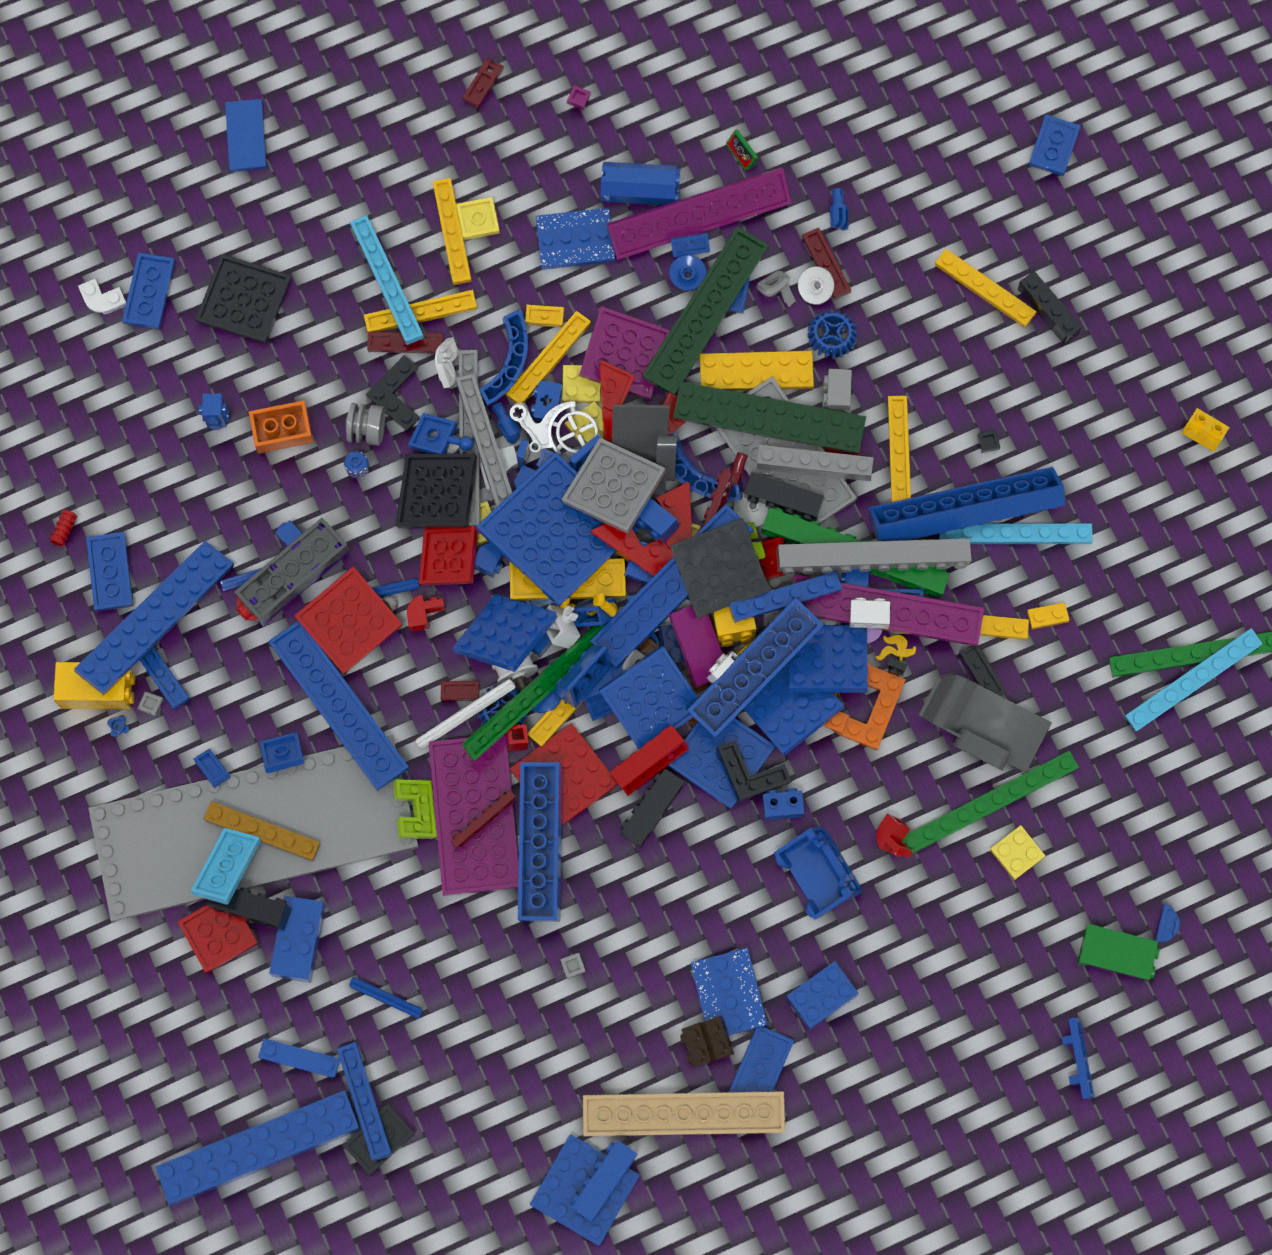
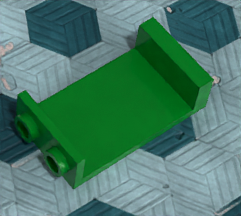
[1077,924,1160,983]

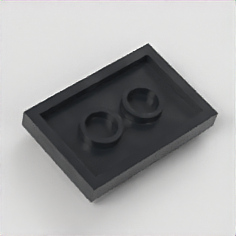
[343,1104,415,1176]

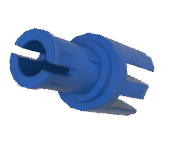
[829,188,849,231]
[492,402,521,444]

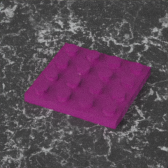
[579,306,671,400]

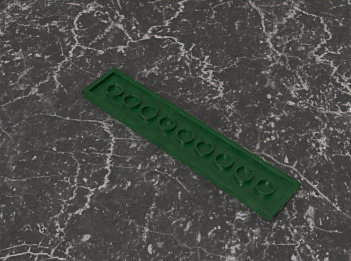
[642,227,769,395]
[673,381,866,454]

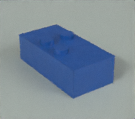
[269,896,326,983]

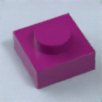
[567,85,591,110]

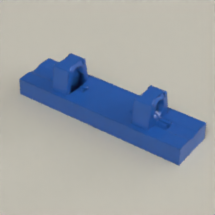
[1062,1018,1095,1100]

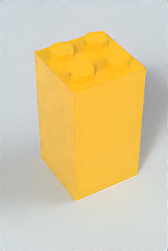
[711,607,756,647]
[54,662,135,710]

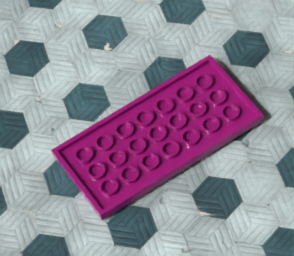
[429,734,519,896]

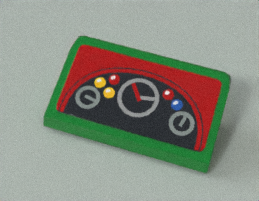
[726,129,758,171]

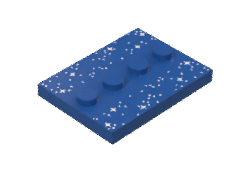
[536,208,615,270]
[691,948,768,1036]

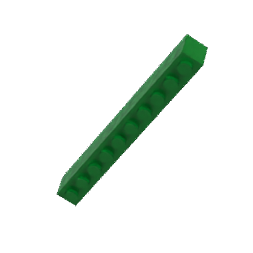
[760,507,950,599]

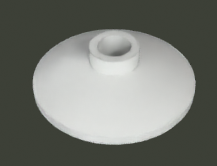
[798,267,834,304]
[734,493,769,527]

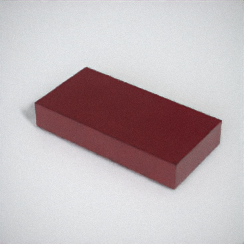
[440,681,480,701]

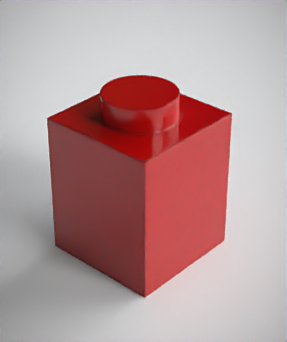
[505,724,529,752]

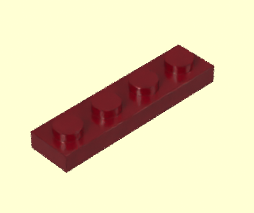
[802,228,851,300]
[367,332,443,354]
[451,791,517,851]

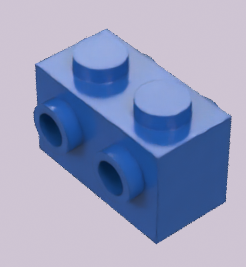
[199,394,230,430]
[762,788,805,821]

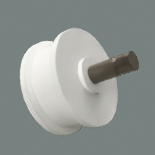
[492,652,538,692]

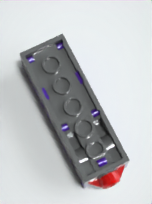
[235,518,349,627]

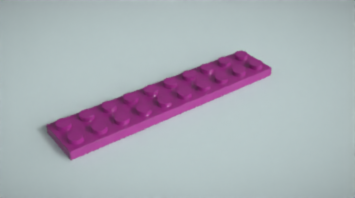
[607,167,792,260]
[792,574,984,647]

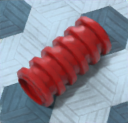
[49,510,78,547]

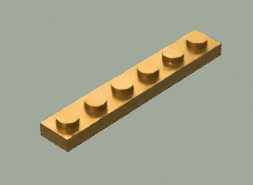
[203,801,320,861]

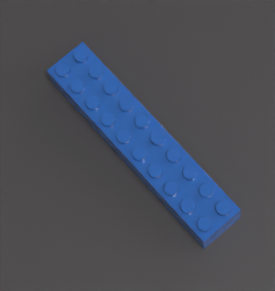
[868,467,1065,542]
[155,1090,361,1206]

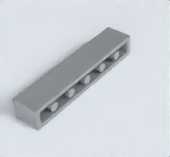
[757,445,873,481]

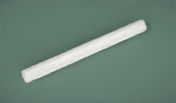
[415,679,515,749]

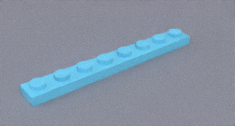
[350,215,424,345]
[939,524,1093,544]
[1124,628,1262,732]

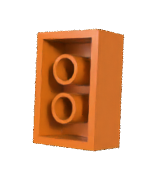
[249,401,314,454]

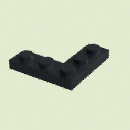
[366,355,420,432]
[959,646,1006,696]
[716,741,792,802]

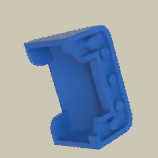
[774,826,862,920]

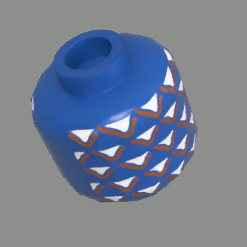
[344,451,370,478]

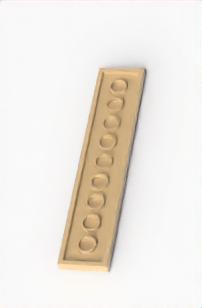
[583,1092,785,1136]

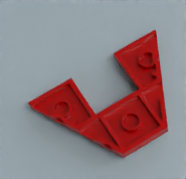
[599,360,686,443]
[590,482,692,577]

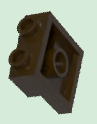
[680,1016,734,1067]

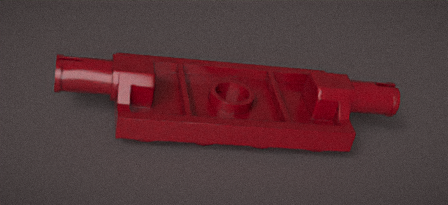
[698,452,748,532]

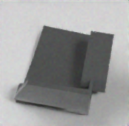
[612,405,677,535]
[919,673,1052,773]

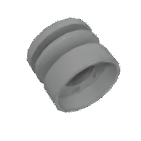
[346,403,385,446]

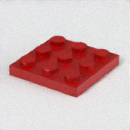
[419,526,478,586]
[178,905,258,974]

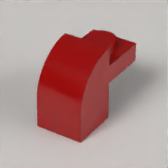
[407,595,445,632]
[876,813,913,858]

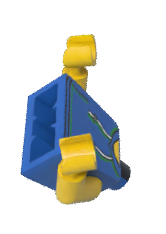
[559,593,618,627]

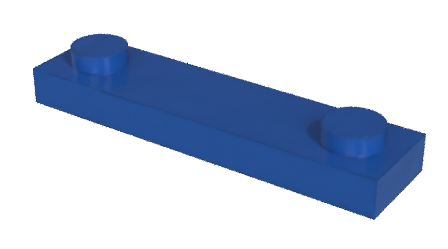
[258,1038,340,1079]

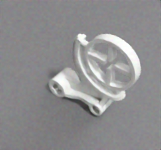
[510,401,598,455]

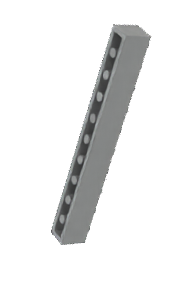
[776,539,971,575]

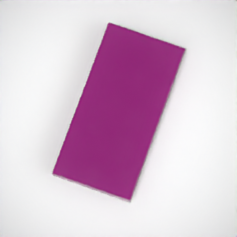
[668,605,723,687]

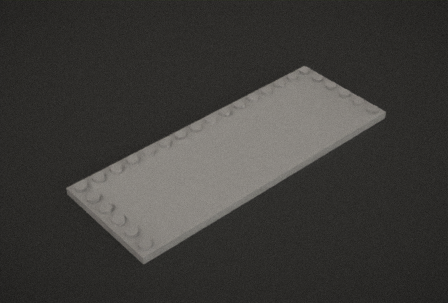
[88,735,419,922]

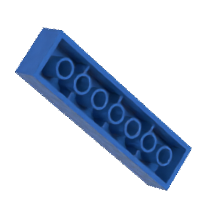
[686,598,824,737]
[518,762,563,922]

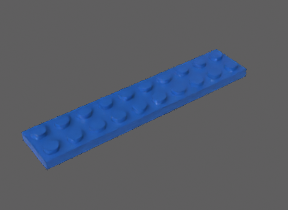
[590,504,754,668]
[74,541,234,695]
[268,621,409,791]

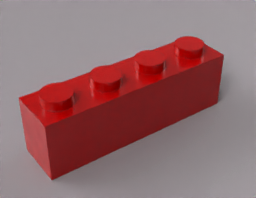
[610,725,689,796]

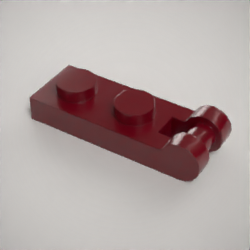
[463,58,504,108]

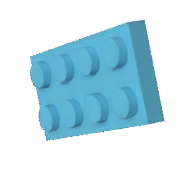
[191,828,261,905]

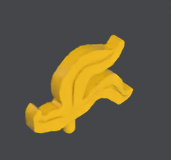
[875,635,916,662]

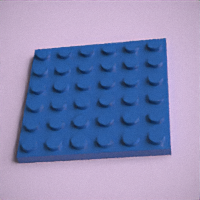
[476,452,638,607]

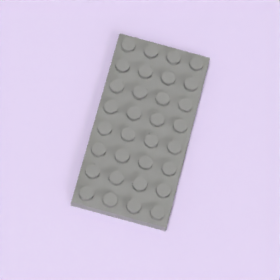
[715,377,857,524]

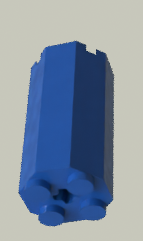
[601,162,681,205]

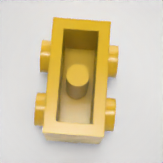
[1182,408,1230,452]

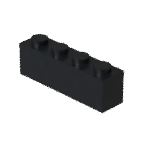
[1017,271,1082,345]
[744,472,824,521]
[620,769,684,849]
[207,887,292,931]

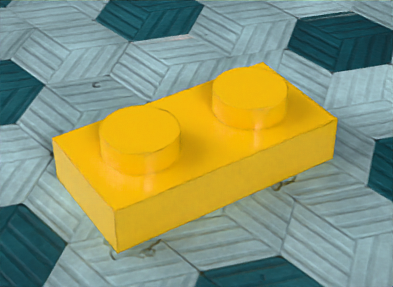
[525,305,564,327]
[1027,602,1070,630]

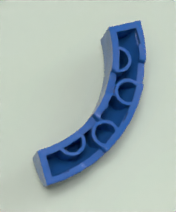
[479,309,528,407]
[668,432,743,501]

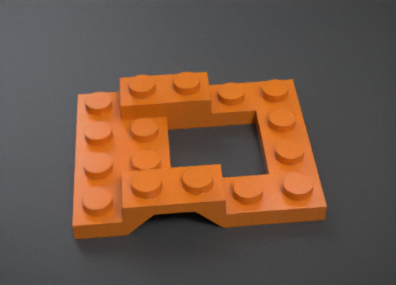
[823,662,906,751]

